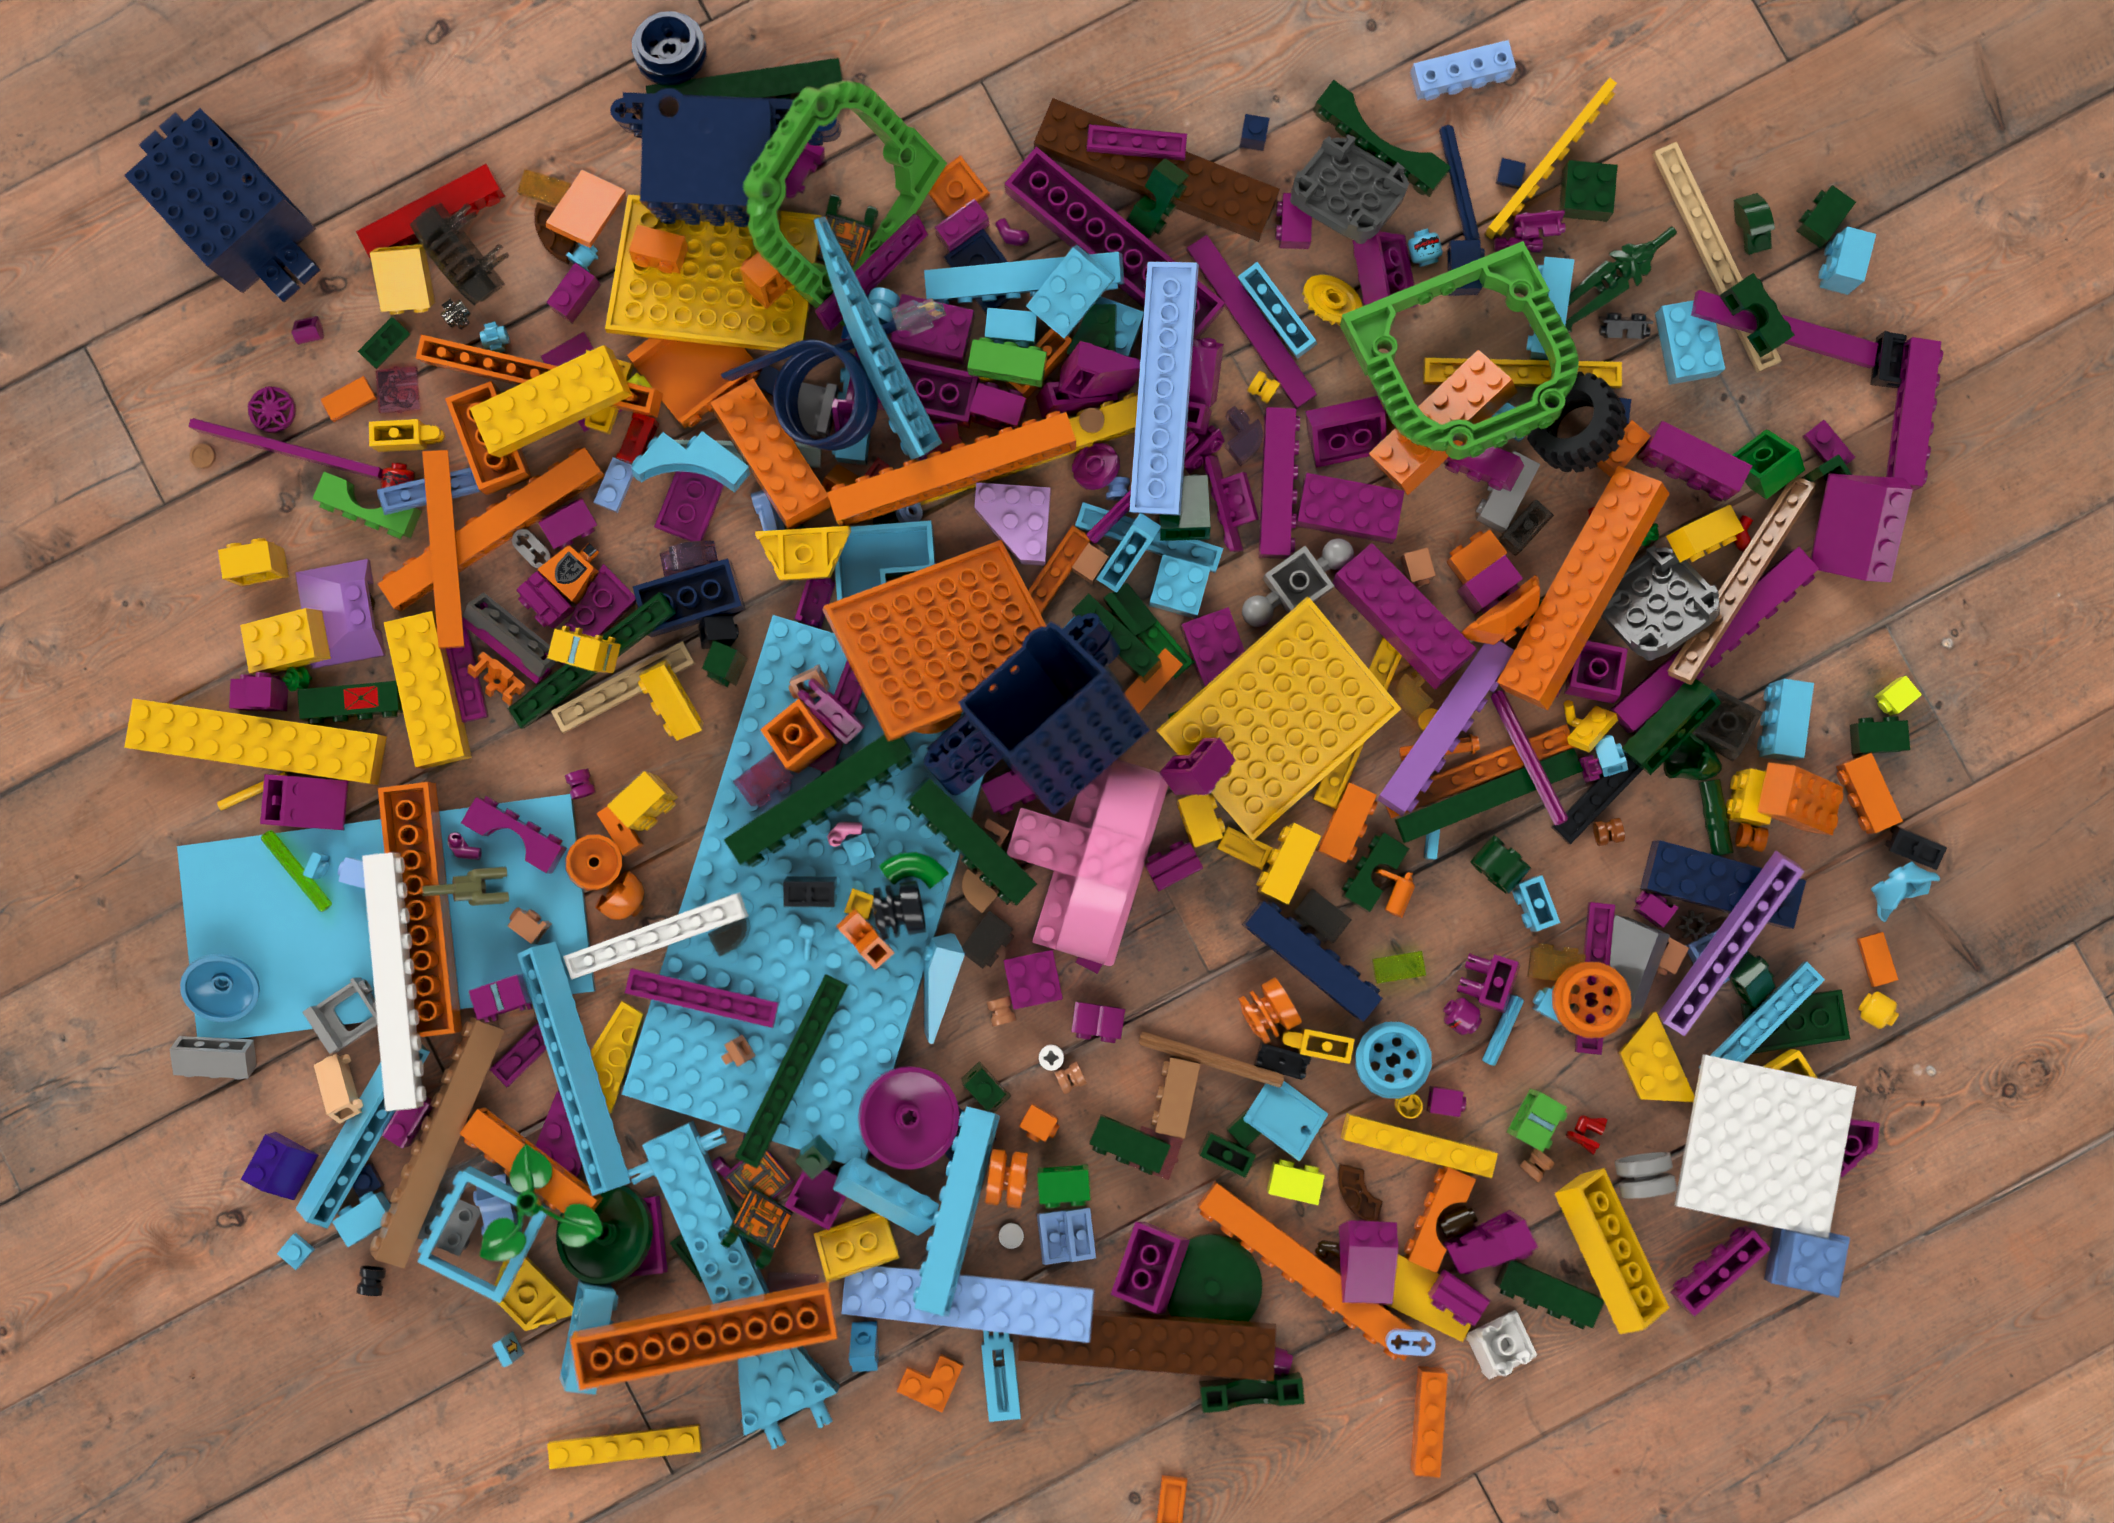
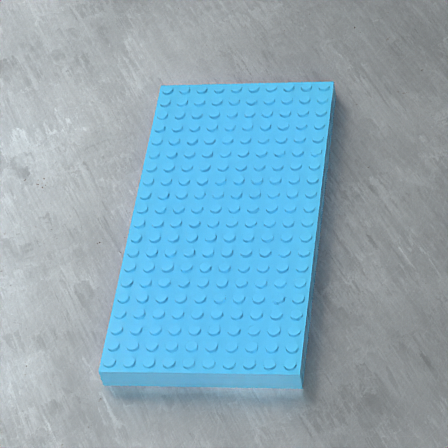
[622,615,986,1164]

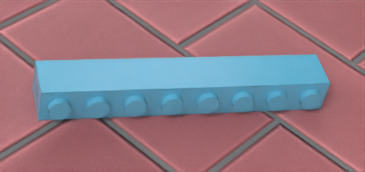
[924,252,1124,304]
[296,1043,430,1229]
[913,1106,1000,1316]

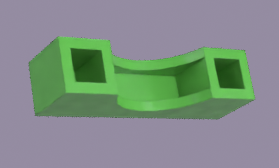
[312,472,422,539]

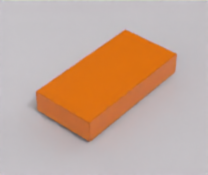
[320,376,377,422]
[1857,932,1899,987]
[1156,1475,1187,1523]

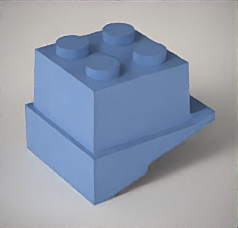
[1764,1227,1850,1298]

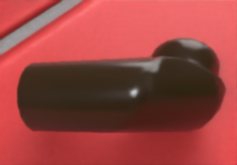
[1315,1240,1340,1258]

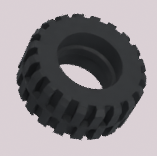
[1527,372,1627,472]

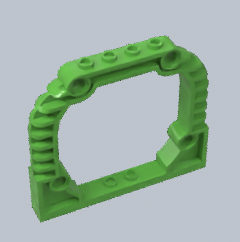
[743,81,947,326]
[1340,241,1579,460]

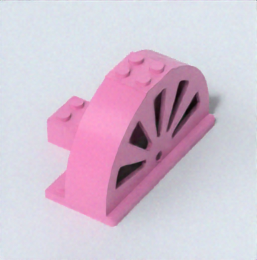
[1007,759,1168,966]

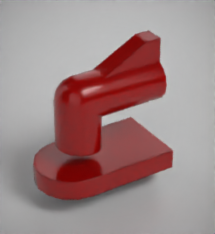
[1566,1115,1608,1155]

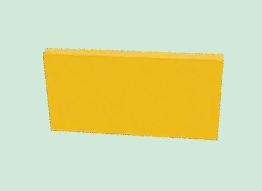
[1385,1254,1471,1342]

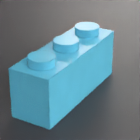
[1096,513,1161,593]

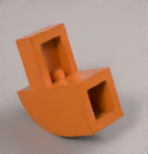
[836,909,894,970]

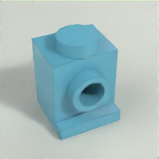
[1595,735,1628,777]

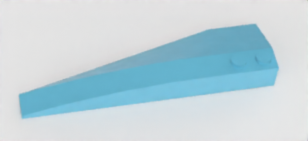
[814,217,942,460]

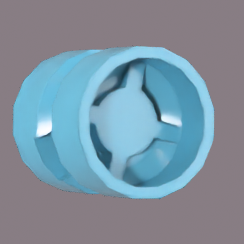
[868,287,900,325]

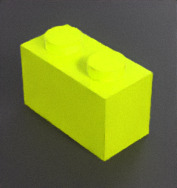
[1267,1159,1325,1205]

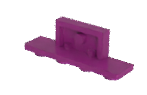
[1204,455,1259,552]

